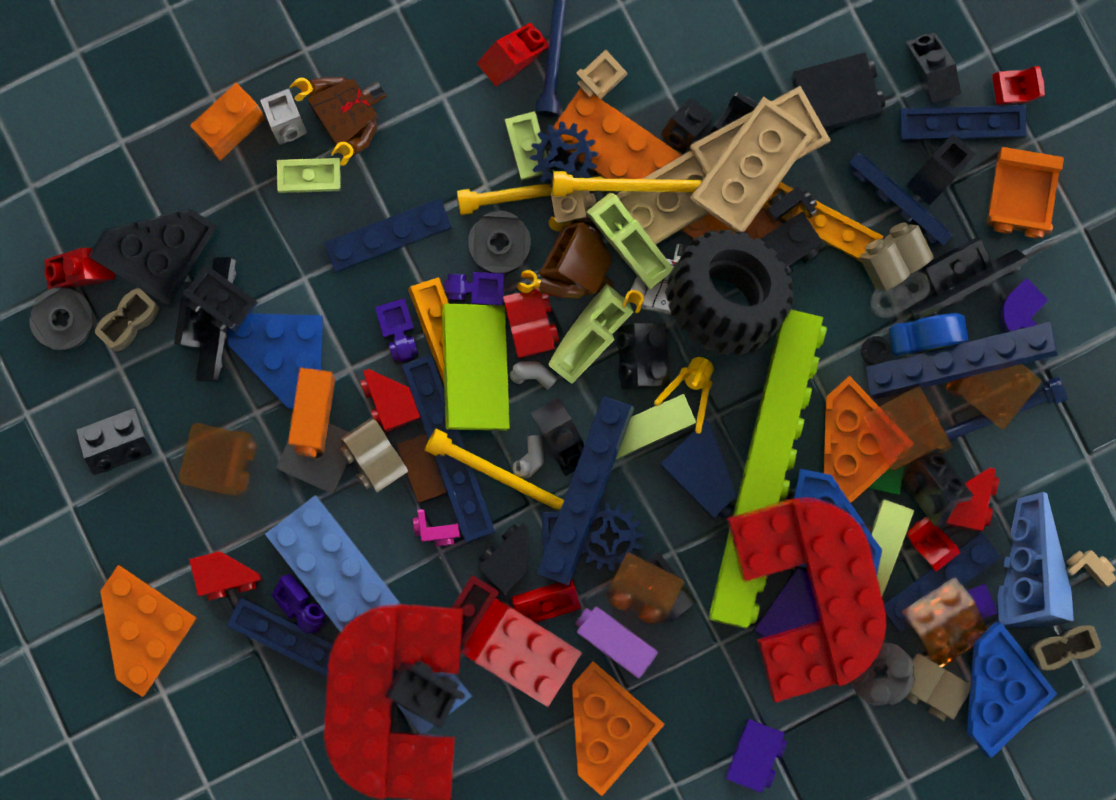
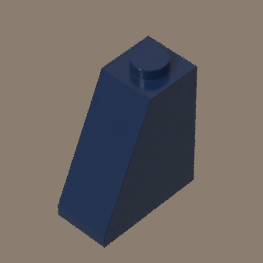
[660,419,737,520]

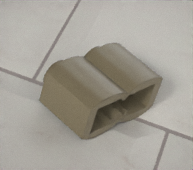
[859,222,934,291]
[94,288,160,352]
[339,418,408,493]
[1028,625,1102,670]
[905,653,971,721]

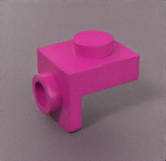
[413,509,460,547]

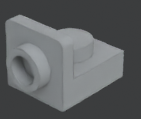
[260,88,307,144]

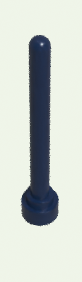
[535,0,566,117]
[922,377,1068,449]

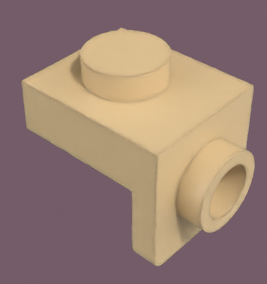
[576,50,628,99]
[551,191,597,223]
[1066,550,1116,588]

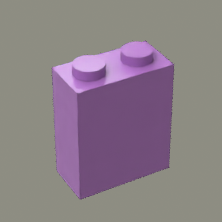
[576,606,658,678]

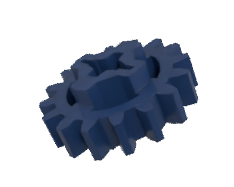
[530,122,599,188]
[581,503,644,572]

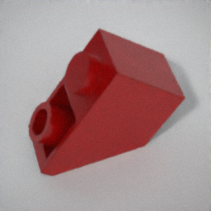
[477,23,549,87]
[44,248,115,290]
[360,369,421,433]
[945,468,999,532]
[189,551,263,601]

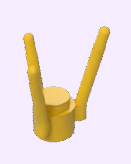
[654,357,714,434]

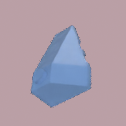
[997,492,1074,628]

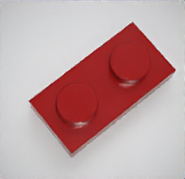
[511,578,581,623]

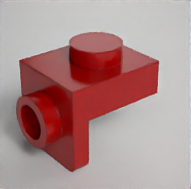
[992,66,1045,105]
[906,516,961,572]

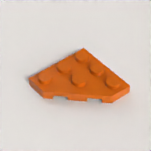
[824,375,915,503]
[100,565,198,697]
[572,661,665,796]

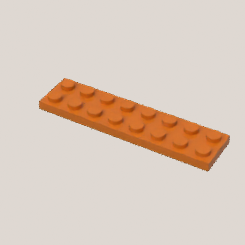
[548,88,782,240]

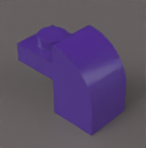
[999,278,1049,333]

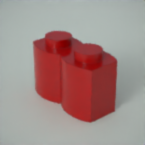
[503,288,559,359]

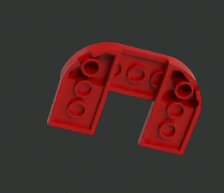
[727,498,886,702]
[324,604,464,800]

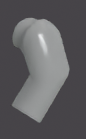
[510,361,558,390]
[512,435,544,479]

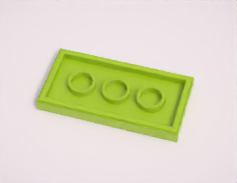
[442,303,510,431]

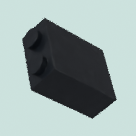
[791,52,886,132]

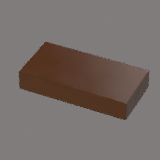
[397,433,448,504]

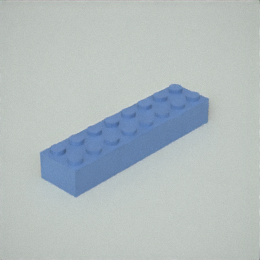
[265,495,473,734]

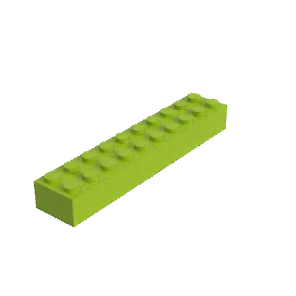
[708,309,827,629]

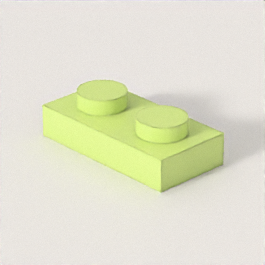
[505,111,551,181]
[277,158,341,193]

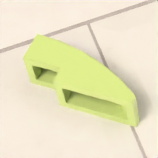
[586,192,673,289]
[548,284,634,384]
[616,394,696,459]
[871,500,914,596]

